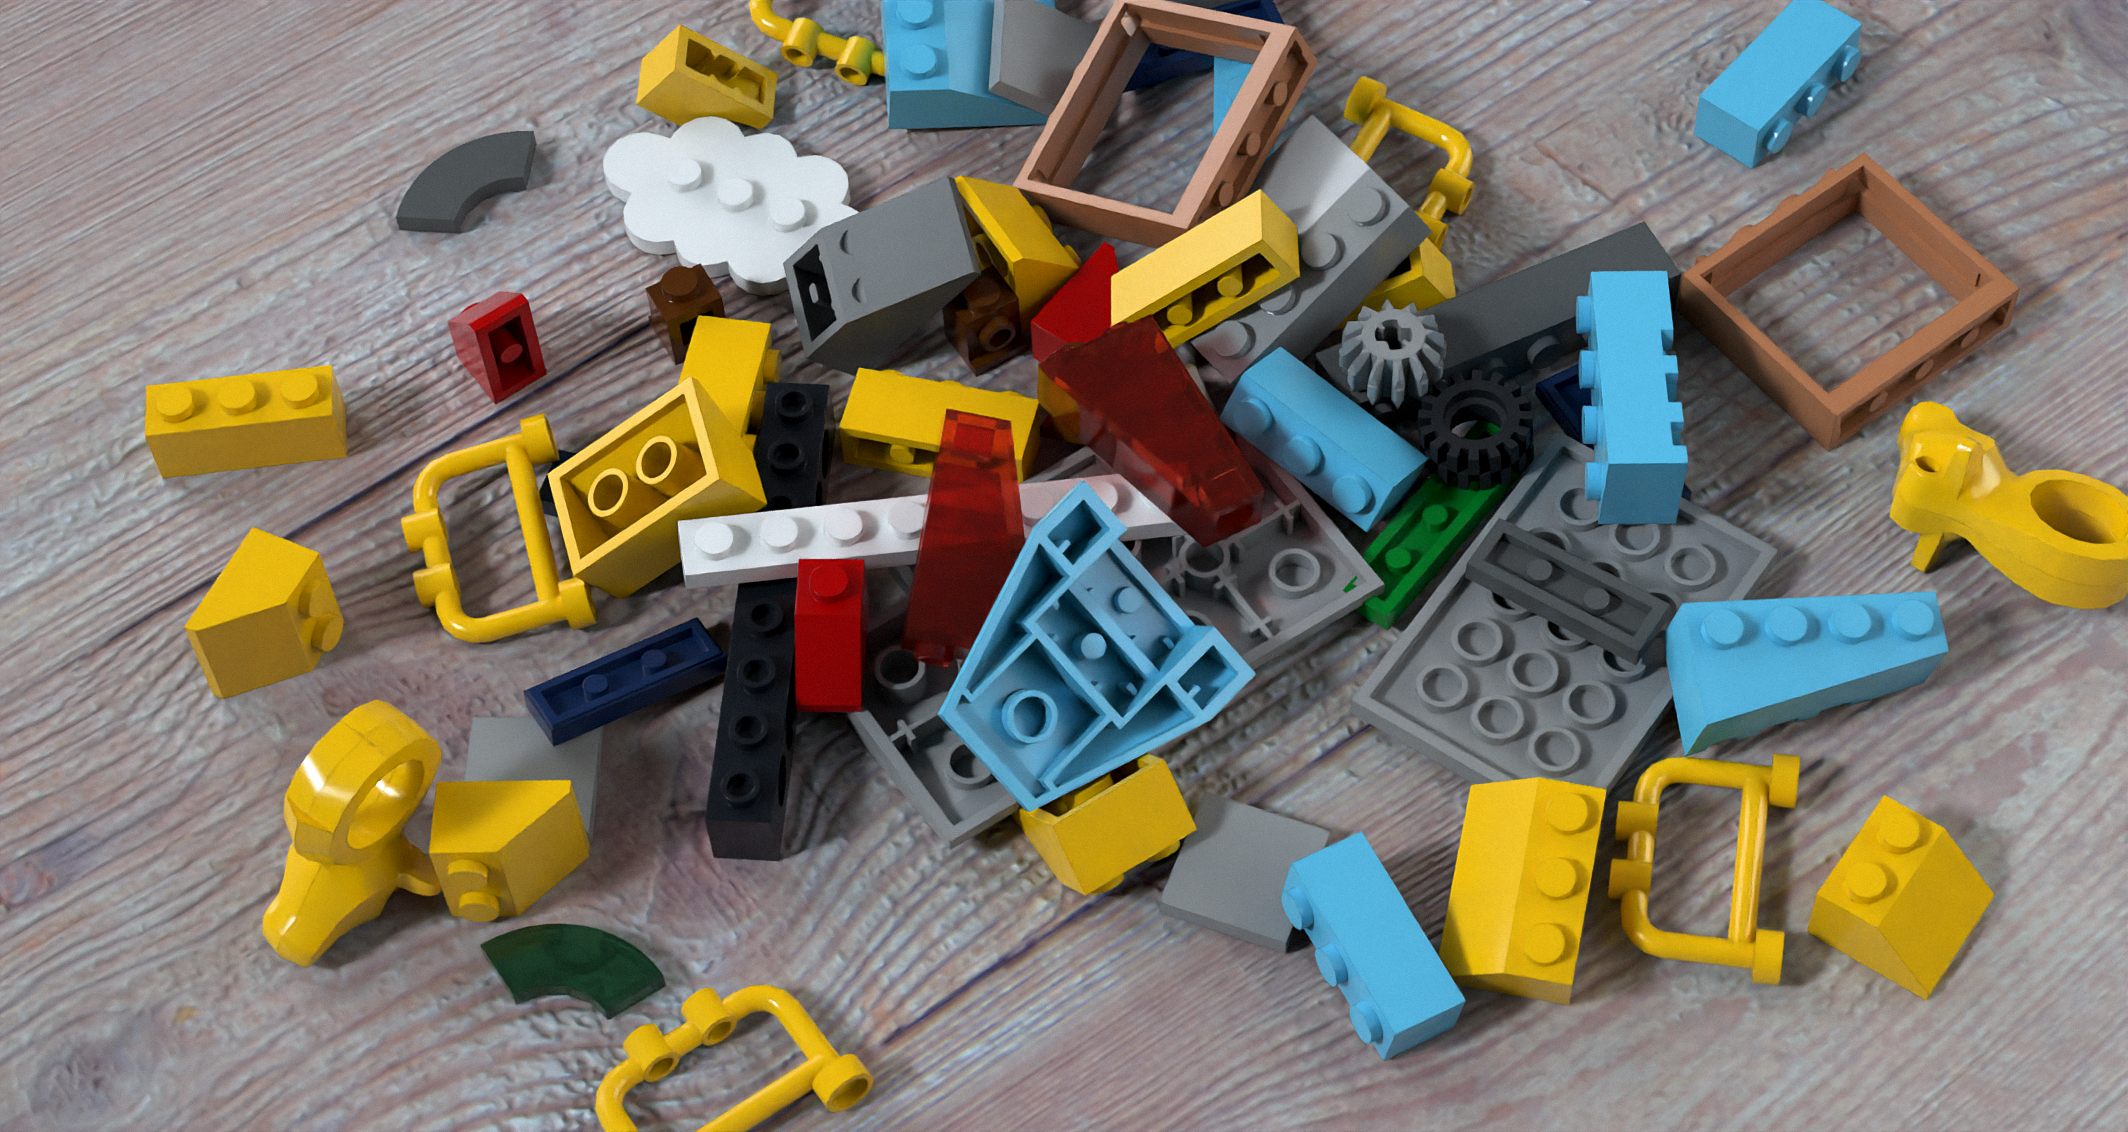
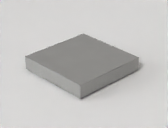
[988,0,1099,117]
[464,717,605,843]
[1159,792,1331,954]

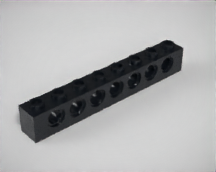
[705,382,836,861]

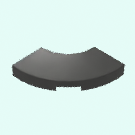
[396,131,537,233]

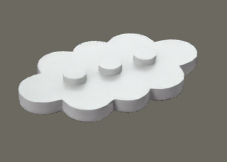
[603,116,859,296]

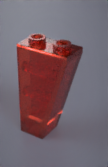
[1037,314,1265,548]
[900,408,1025,667]

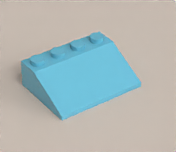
[880,0,1055,129]

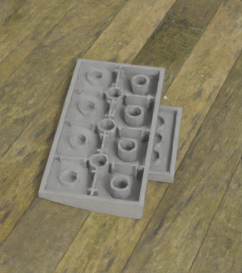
[839,421,1385,850]

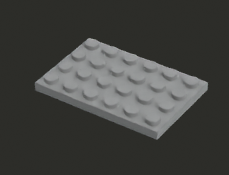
[1351,431,1779,799]

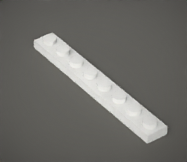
[678,467,1198,589]

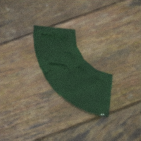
[480,924,666,1020]

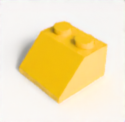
[954,175,1082,335]
[184,527,344,699]
[1011,753,1197,895]
[429,780,590,922]
[1807,795,1995,1001]

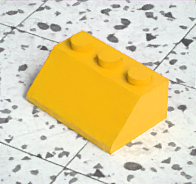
[547,376,767,600]
[1439,777,1607,1006]

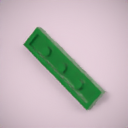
[1342,420,1534,630]

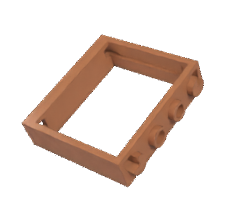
[1012,0,1318,249]
[1677,152,2020,452]

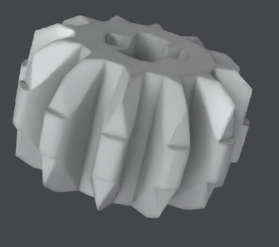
[1339,298,1447,408]

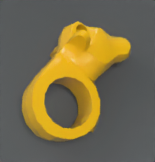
[1889,401,2128,609]
[262,700,442,969]

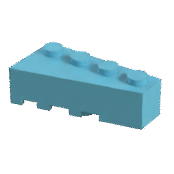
[1576,271,1688,524]
[1662,591,1949,757]

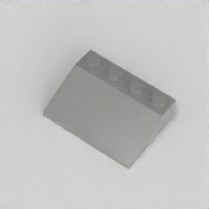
[1189,114,1432,388]

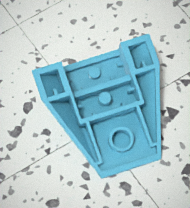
[938,480,1256,812]

